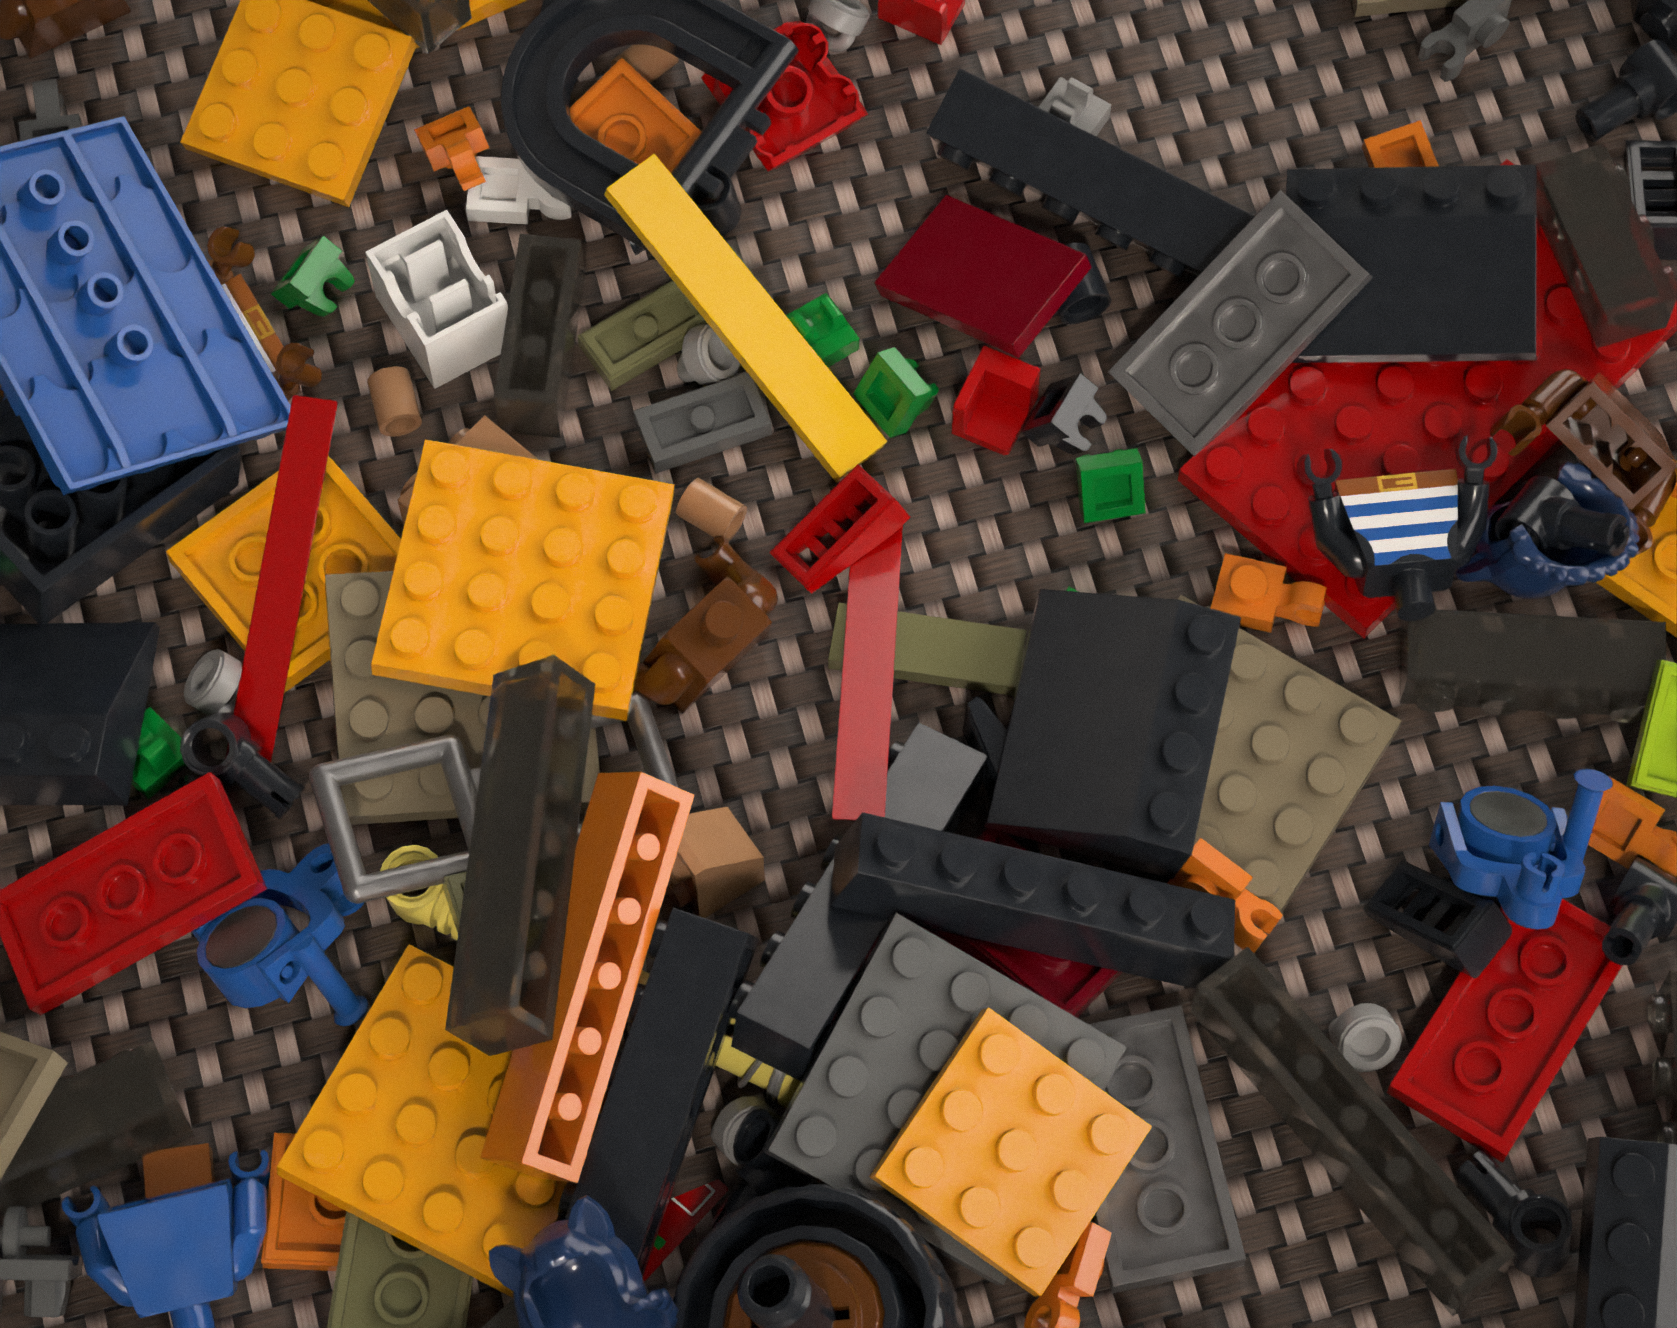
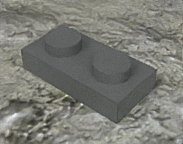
[633,373,772,474]

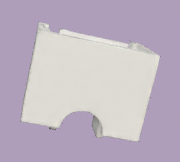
[365,210,515,389]

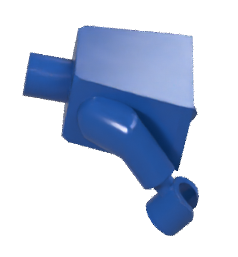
[62,1149,271,1328]

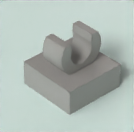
[1039,77,1111,136]

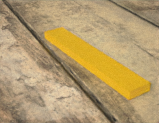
[604,153,888,483]

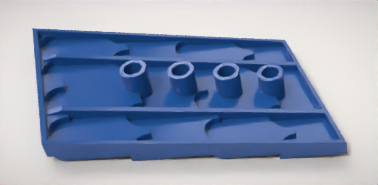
[0,116,291,495]

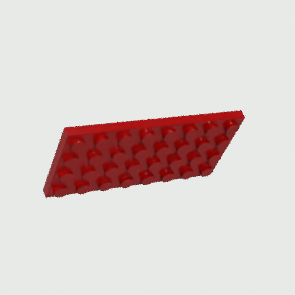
[1178,159,1677,639]

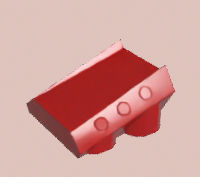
[701,21,869,172]

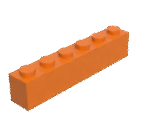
[480,772,694,1183]

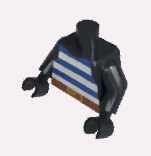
[1297,435,1498,621]

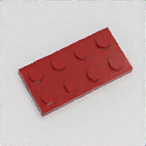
[0,772,267,1015]
[1387,899,1623,1163]

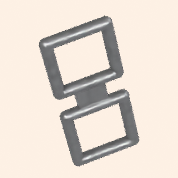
[309,692,678,904]

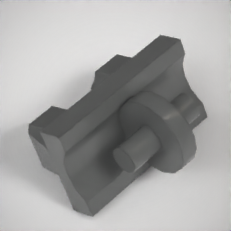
[0,1206,82,1318]

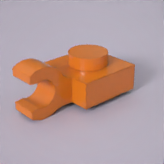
[414,106,489,191]
[1210,553,1327,633]
[1588,776,1677,878]
[1167,838,1283,954]

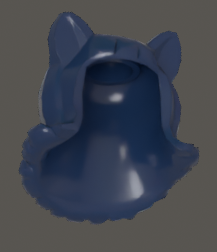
[1455,462,1640,599]
[489,1195,679,1328]

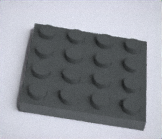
[763,913,1126,1285]

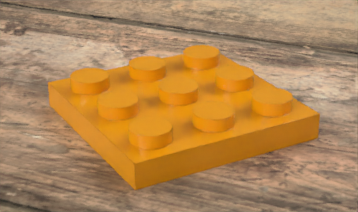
[180,0,417,207]
[166,455,401,693]
[869,1007,1152,1296]

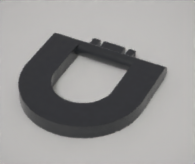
[501,0,799,251]

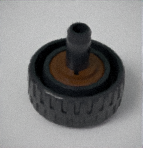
[673,1184,963,1328]

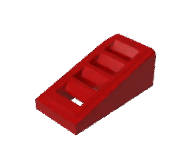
[769,464,911,594]

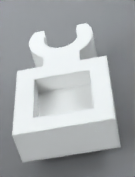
[466,156,572,225]

